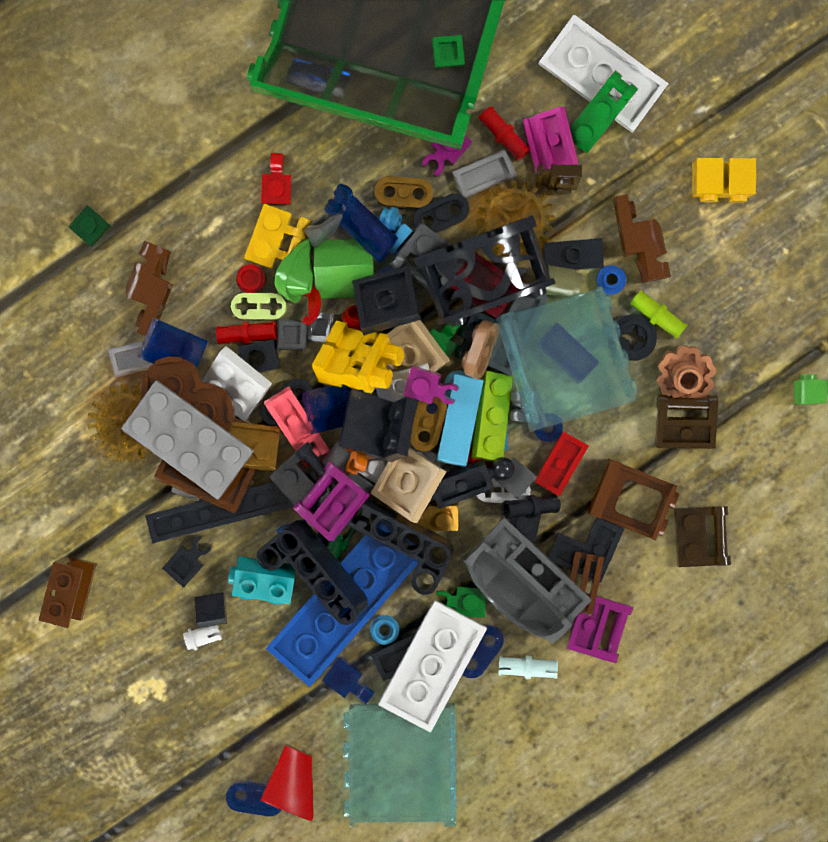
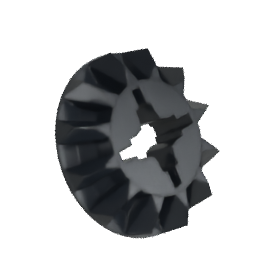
[610,314,657,361]

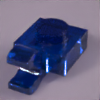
[321,656,375,704]

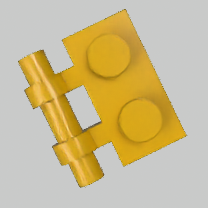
[244,204,311,269]

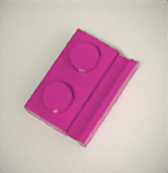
[523,107,578,172]

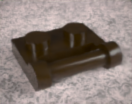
[655,394,718,449]
[674,506,731,568]

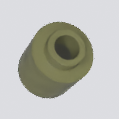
[546,265,582,298]

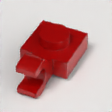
[261,153,292,205]

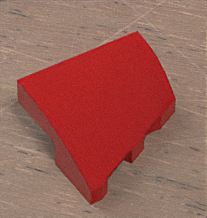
[260,744,314,822]

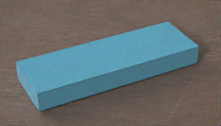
[436,374,484,467]

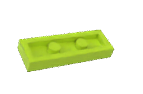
[471,371,513,463]

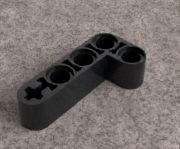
[347,498,454,595]
[257,520,368,625]

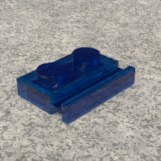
[137,318,208,368]
[301,385,353,435]

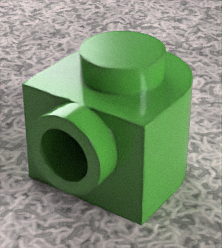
[793,374,828,405]

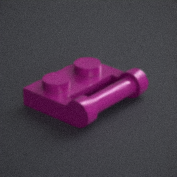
[293,461,370,541]
[566,592,634,663]

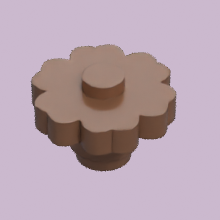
[656,345,716,398]

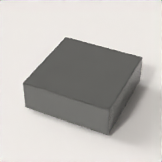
[276,319,308,351]

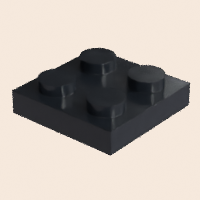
[352,265,421,335]

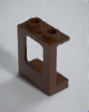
[587,459,679,541]
[38,556,97,628]

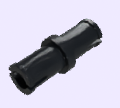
[501,494,561,519]

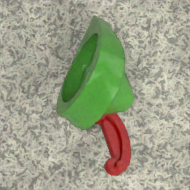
[274,238,321,325]

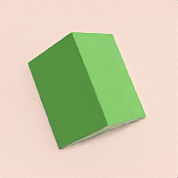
[314,238,374,299]

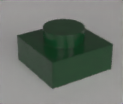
[68,205,111,247]

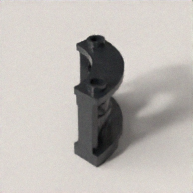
[413,215,555,327]

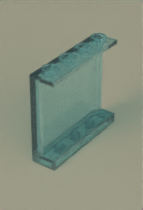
[496,287,638,432]
[343,703,456,827]

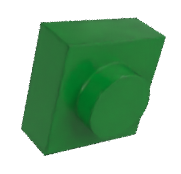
[432,35,465,69]

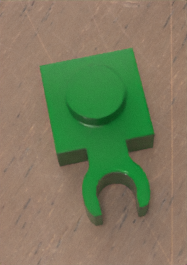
[436,586,486,618]

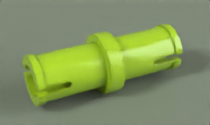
[630,290,688,340]

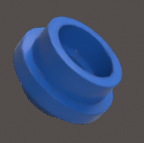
[596,265,626,295]

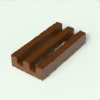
[569,551,604,615]

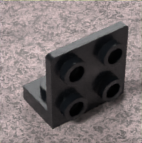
[339,389,418,462]

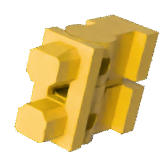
[312,320,405,394]

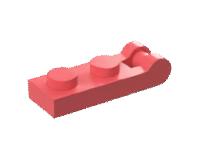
[264,386,330,467]

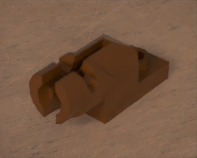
[612,194,671,283]
[126,241,174,338]

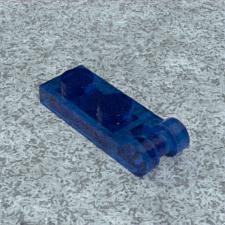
[324,184,398,262]

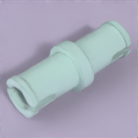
[499,656,558,679]

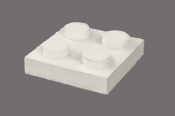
[202,346,272,421]

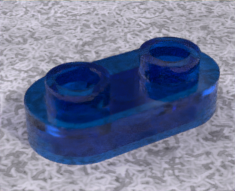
[462,624,504,679]
[226,780,281,817]

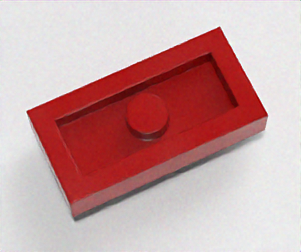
[534,431,589,497]

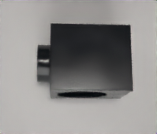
[237,340,281,374]

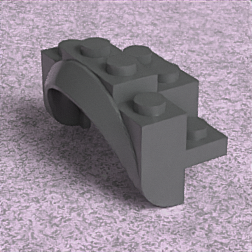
[463,517,592,644]

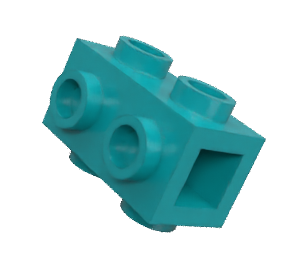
[228,556,296,605]

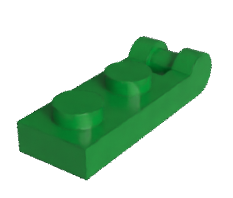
[570,70,638,154]

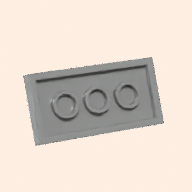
[121,380,254,499]

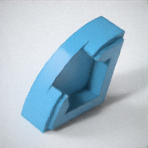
[386,224,413,255]

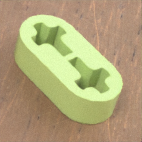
[231,293,288,320]

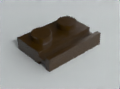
[534,164,582,195]

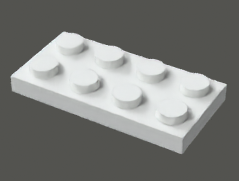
[539,15,668,133]
[378,599,487,732]

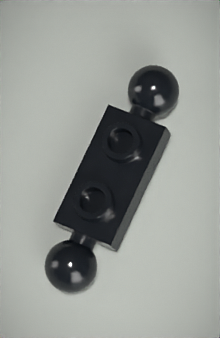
[425,457,515,510]

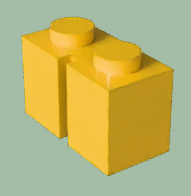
[692,158,756,203]

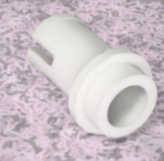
[183,625,222,651]

